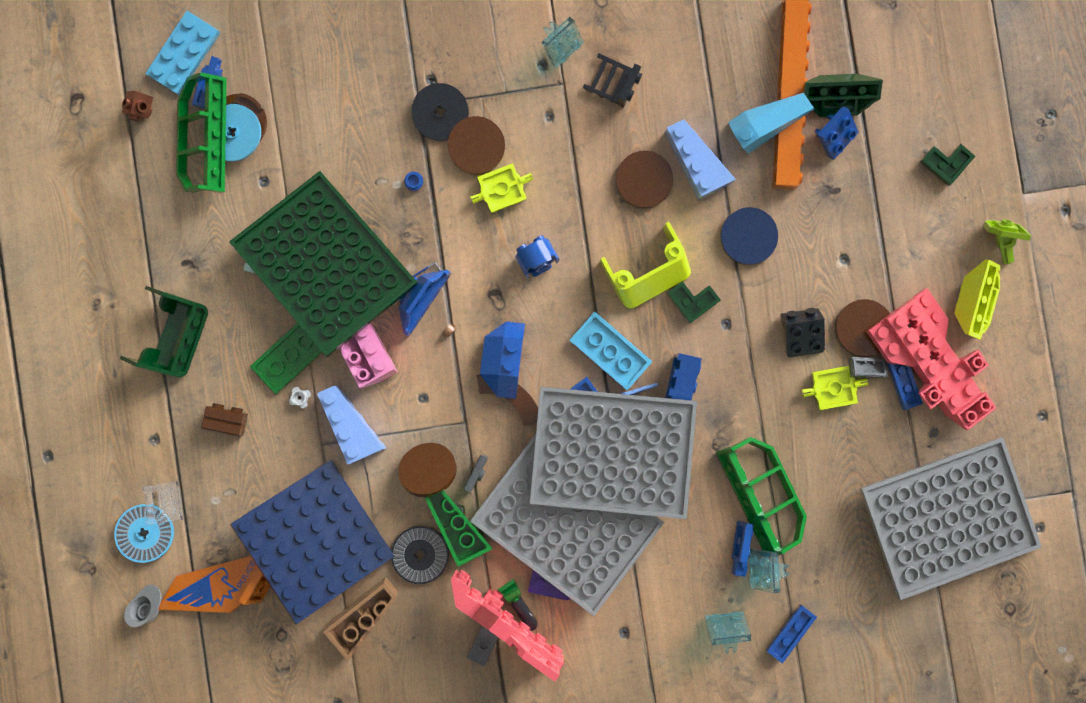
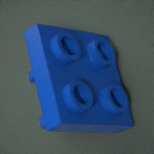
[814,106,859,160]

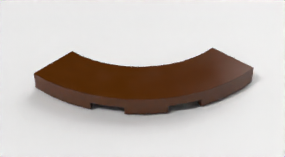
[477,375,538,425]

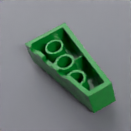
[424,490,492,567]

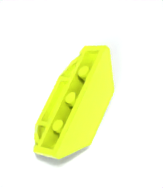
[954,259,1000,339]

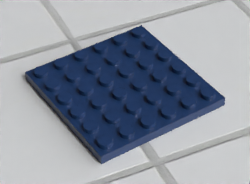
[230,460,394,625]

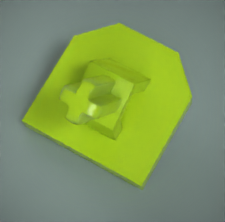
[983,219,1031,264]

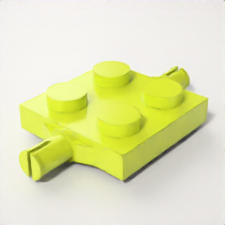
[470,163,533,214]
[802,366,868,410]

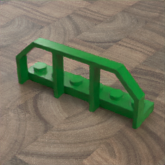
[176,72,227,193]
[716,437,807,556]

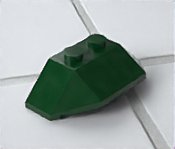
[804,74,883,117]

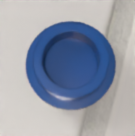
[404,172,424,191]

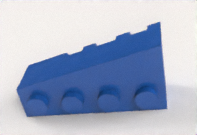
[665,353,702,400]

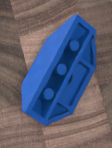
[399,270,451,336]
[480,322,525,399]

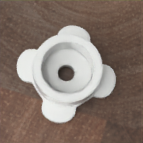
[289,387,311,408]

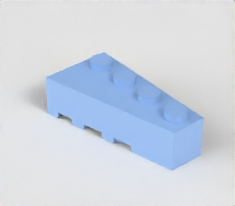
[665,119,736,200]
[317,386,386,464]

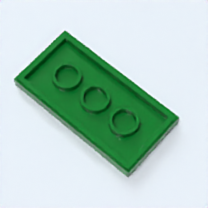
[250,323,322,395]

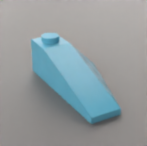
[728,93,814,154]

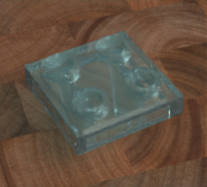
[541,17,584,68]
[748,549,789,593]
[705,612,751,653]

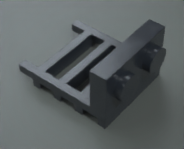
[583,53,643,108]

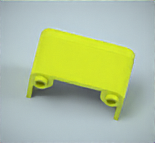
[599,222,691,309]

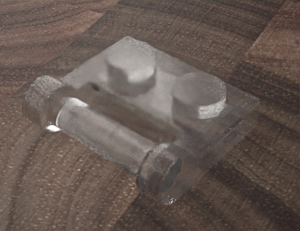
[142,482,183,526]

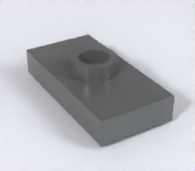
[848,357,888,379]
[464,454,488,493]
[467,626,498,666]

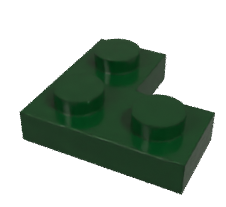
[920,144,976,186]
[667,281,721,323]

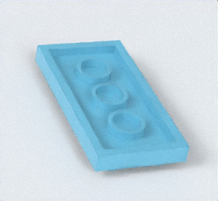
[145,11,220,95]
[569,312,652,391]

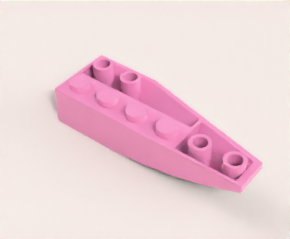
[340,323,398,388]

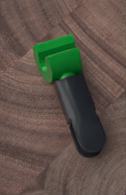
[498,579,537,631]

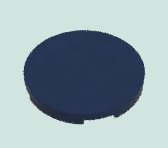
[720,207,778,265]

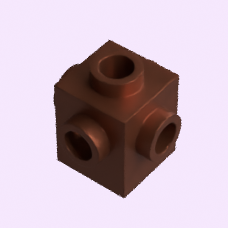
[122,91,153,122]

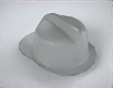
[124,584,161,628]

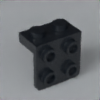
[780,308,825,357]

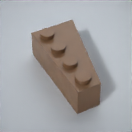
[323,577,398,661]

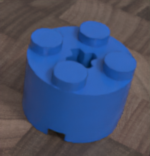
[515,235,560,278]

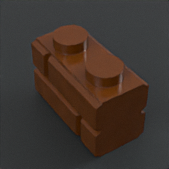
[201,403,248,436]

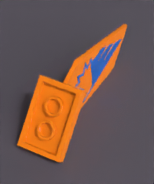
[159,556,270,613]

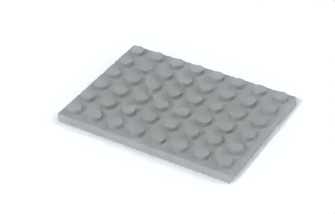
[530,387,697,519]
[470,434,664,616]
[859,437,1042,600]

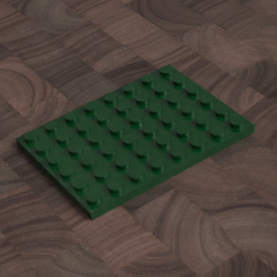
[229,171,418,358]

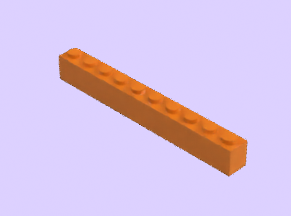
[772,0,812,189]

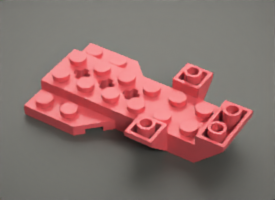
[866,288,996,430]
[451,570,564,681]

